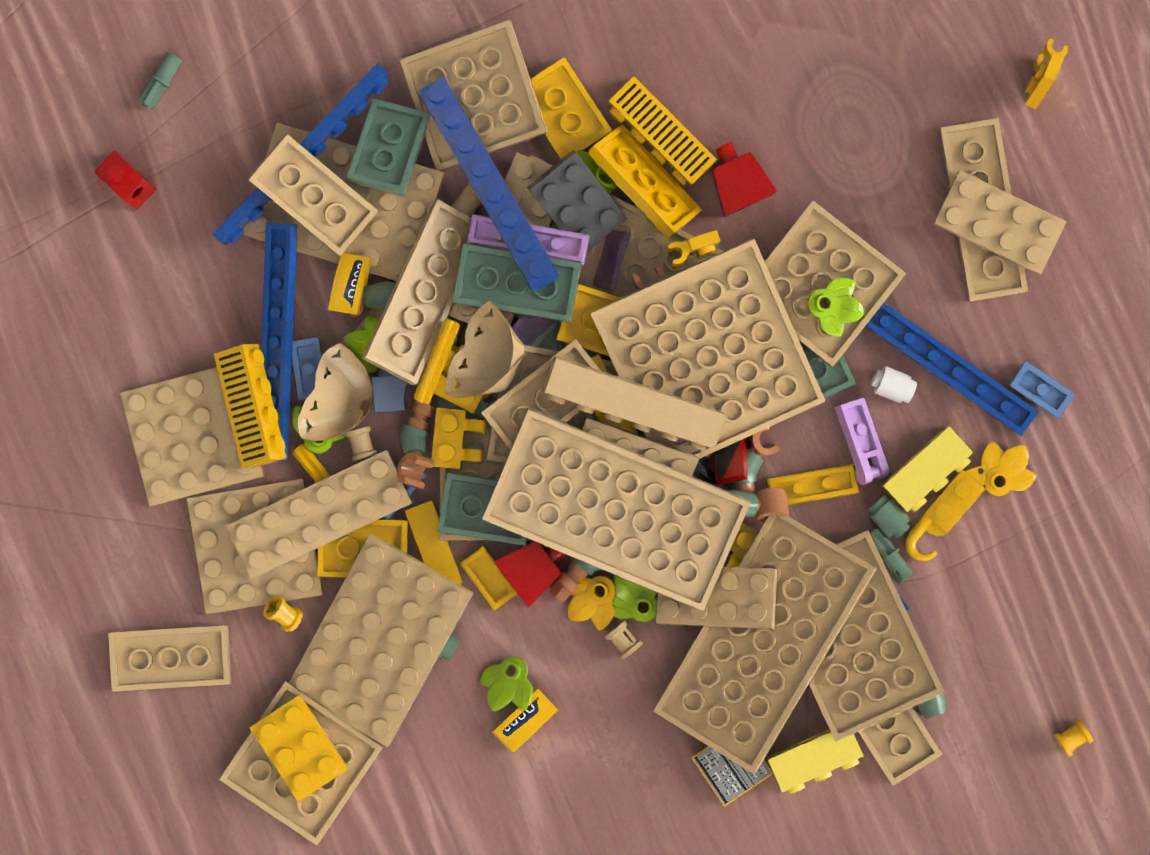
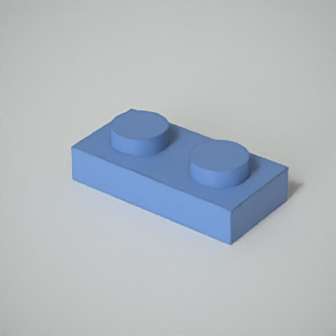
[292,337,326,400]
[1008,361,1075,419]

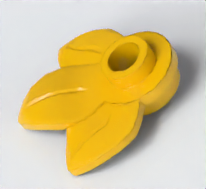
[981,441,1036,496]
[568,576,616,631]

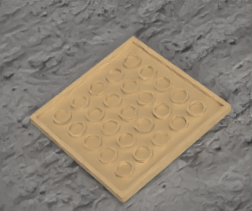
[590,238,825,459]

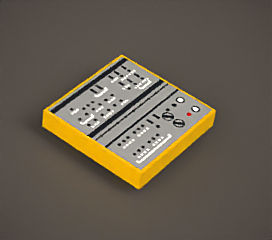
[691,746,773,807]

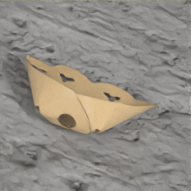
[446,301,525,398]
[298,343,374,441]

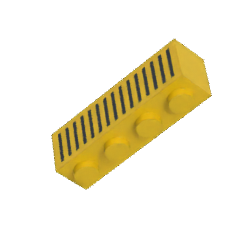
[608,76,717,187]
[214,344,287,469]

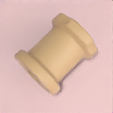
[345,426,378,462]
[604,620,643,660]

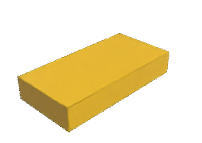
[459,546,517,611]

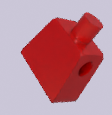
[712,142,777,217]
[94,150,157,210]
[495,541,567,607]

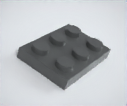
[527,150,627,251]

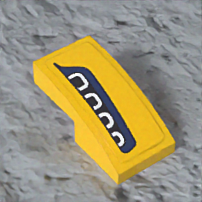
[328,253,372,315]
[492,689,558,753]

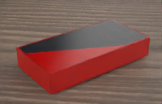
[715,438,747,485]

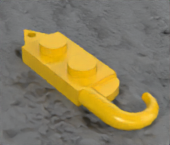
[905,464,987,561]

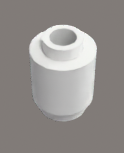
[871,366,917,403]

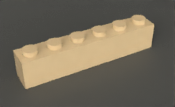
[543,355,727,451]

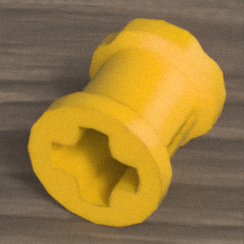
[263,595,303,632]
[1054,719,1094,757]

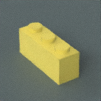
[880,426,973,512]
[766,729,864,794]

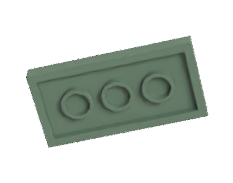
[453,244,581,323]

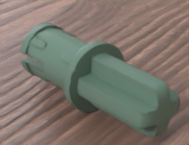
[138,52,183,110]
[870,528,914,584]

